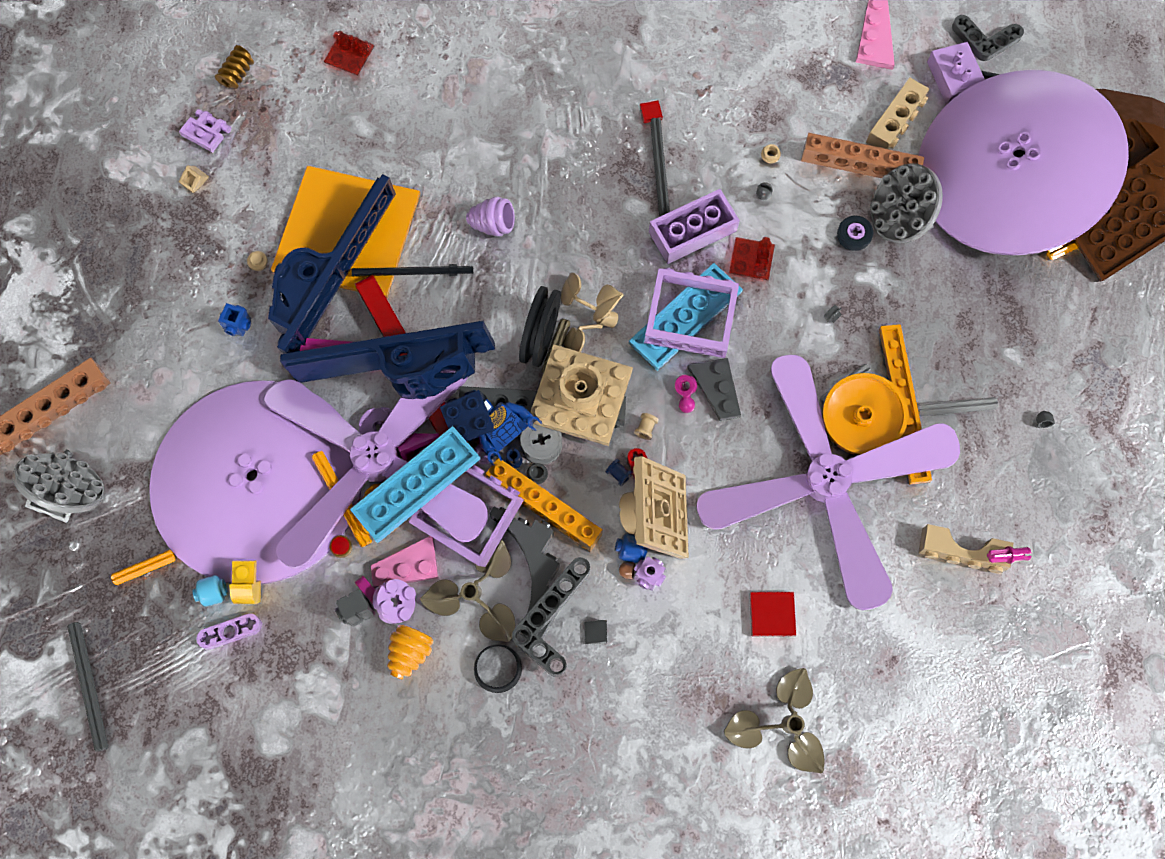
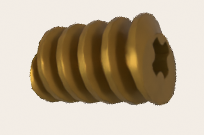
[215,45,254,89]

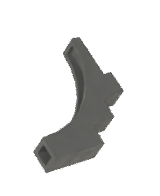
[490,506,560,639]

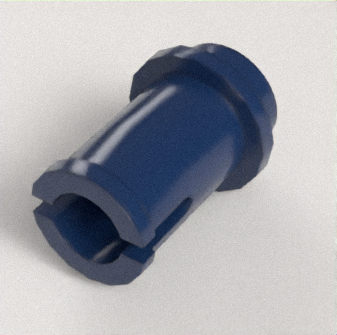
[506,449,523,469]

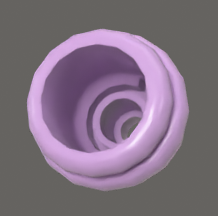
[466,196,515,237]

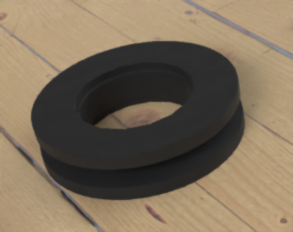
[519,286,561,367]

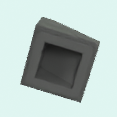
[585,620,607,644]

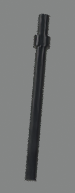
[352,264,473,276]

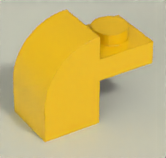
[229,560,261,604]

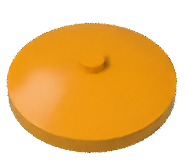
[822,373,908,456]

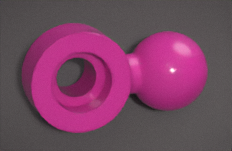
[675,375,697,413]

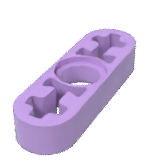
[196,614,262,650]

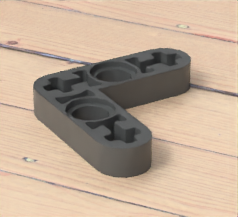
[952,15,1024,61]

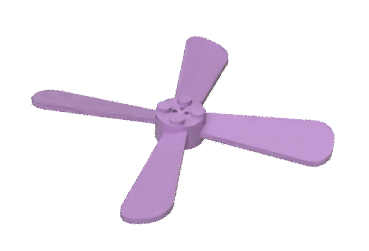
[696,355,960,611]
[264,371,488,569]

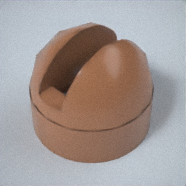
[619,562,635,580]

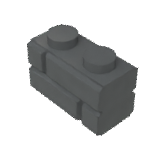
[335,589,375,627]

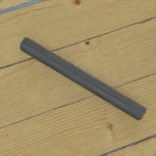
[650,118,670,217]
[67,622,108,752]

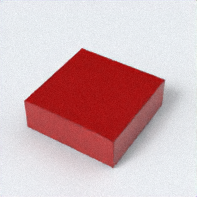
[640,100,663,124]

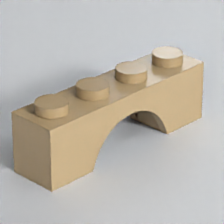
[919,524,1014,574]

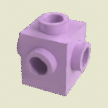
[634,556,666,591]

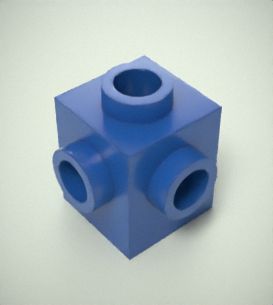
[218,303,251,336]

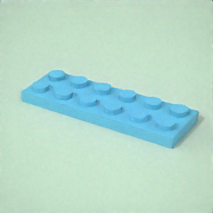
[628,263,743,371]
[350,426,481,543]

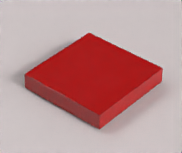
[750,592,796,637]

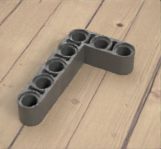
[512,557,590,678]

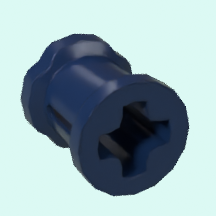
[605,458,633,486]

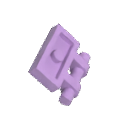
[179,109,232,153]

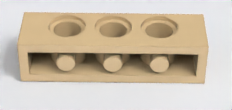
[866,78,929,149]

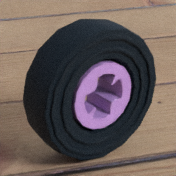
[837,216,874,251]

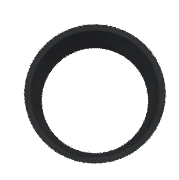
[474,644,522,693]

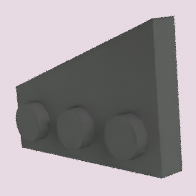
[687,358,741,421]

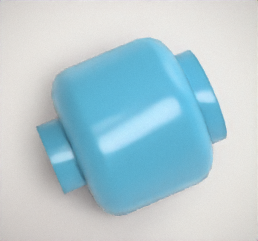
[192,575,228,607]

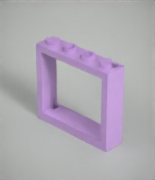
[644,268,739,358]
[409,465,524,567]

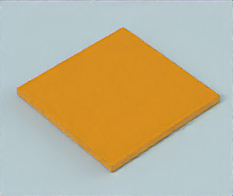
[271,166,420,298]

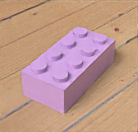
[649,189,740,264]

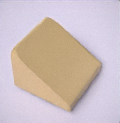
[179,165,209,193]

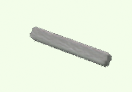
[917,397,998,416]

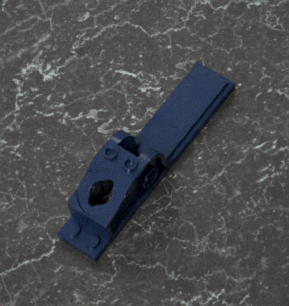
[268,174,396,354]
[280,321,495,399]

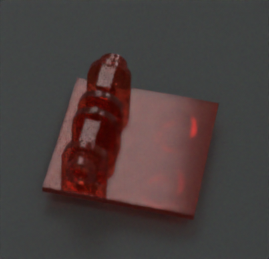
[324,31,375,76]
[729,237,775,281]

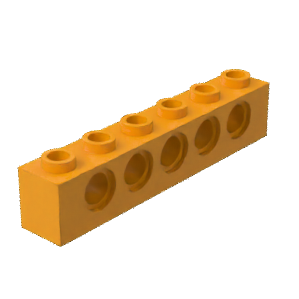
[486,457,603,552]

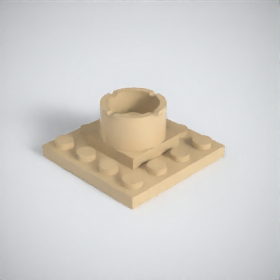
[530,344,633,446]
[619,456,689,559]

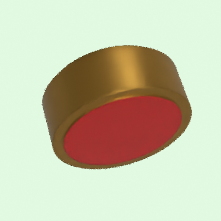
[329,535,352,558]

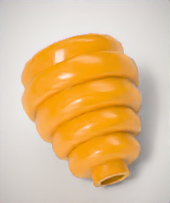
[387,625,433,680]

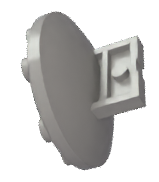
[870,163,943,243]
[12,452,105,523]

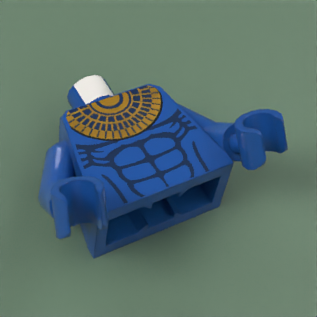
[479,399,542,465]

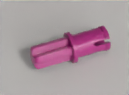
[987,546,1032,564]

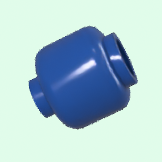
[615,533,648,563]

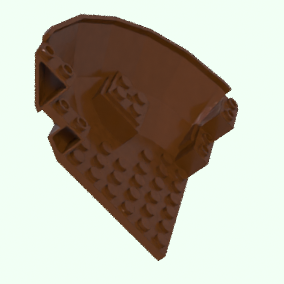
[1013,89,1165,281]

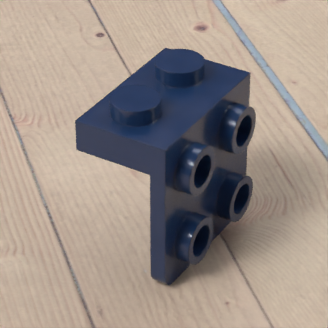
[440,390,494,442]

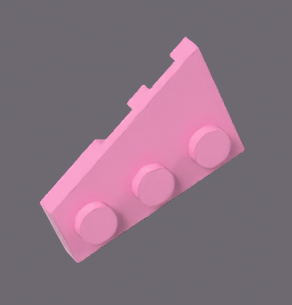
[371,536,438,588]

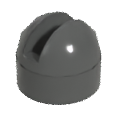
[756,182,773,200]
[1036,411,1055,428]

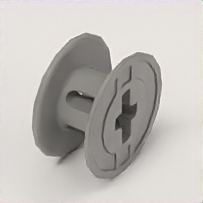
[520,424,562,465]

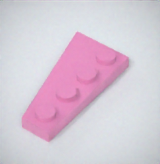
[856,0,895,70]

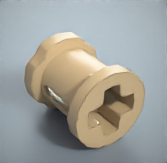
[634,413,659,440]

